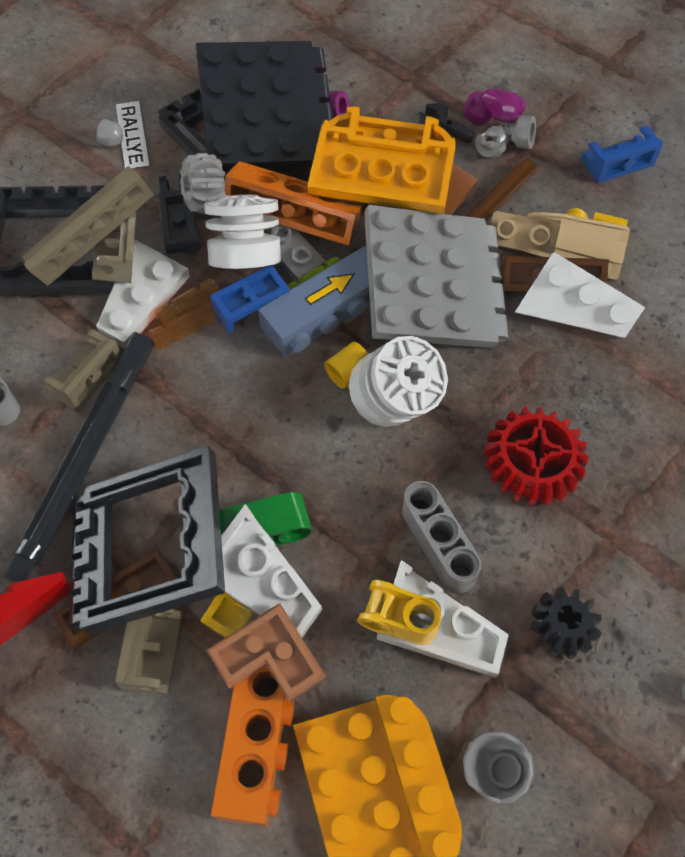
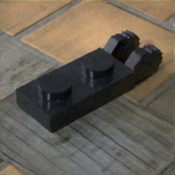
[158,174,200,254]

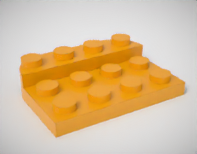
[307,107,455,214]
[293,695,462,857]

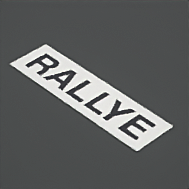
[116,101,149,169]

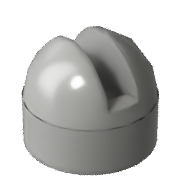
[96,119,123,147]

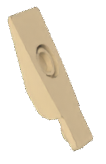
[491,211,630,280]

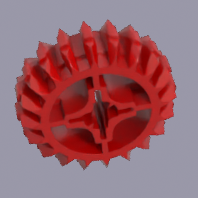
[484,406,588,507]

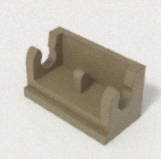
[92,211,136,283]
[42,329,121,412]
[115,609,183,696]

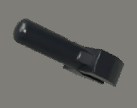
[418,103,475,143]

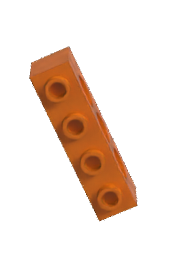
[224,161,365,246]
[211,665,295,828]

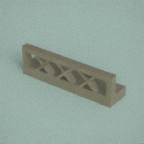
[22,166,154,286]

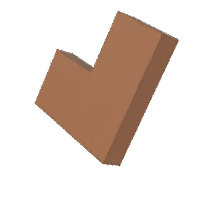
[206,603,326,702]

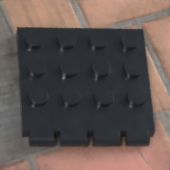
[196,41,333,170]

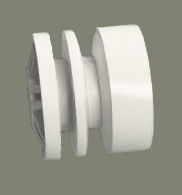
[204,195,281,269]
[349,336,448,427]

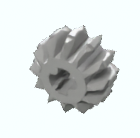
[180,153,227,213]

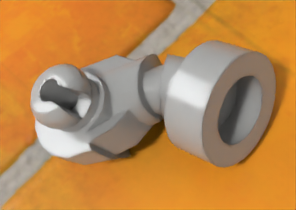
[475,115,536,159]

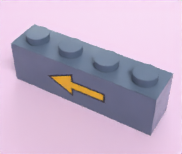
[258,245,370,358]

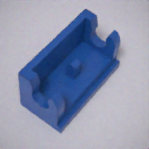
[581,126,663,184]
[210,265,290,334]

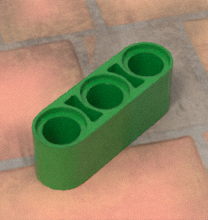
[220,492,312,546]

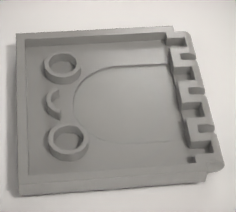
[364,205,509,348]

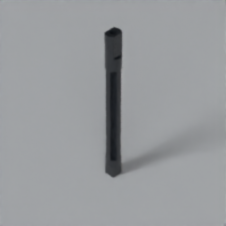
[5,332,155,583]

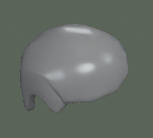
[463,732,535,804]

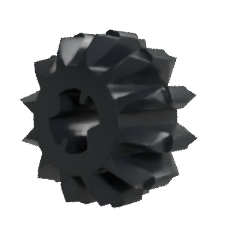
[530,586,602,659]

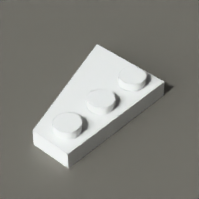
[96,239,190,348]
[515,252,645,338]
[221,504,322,638]
[377,560,508,678]

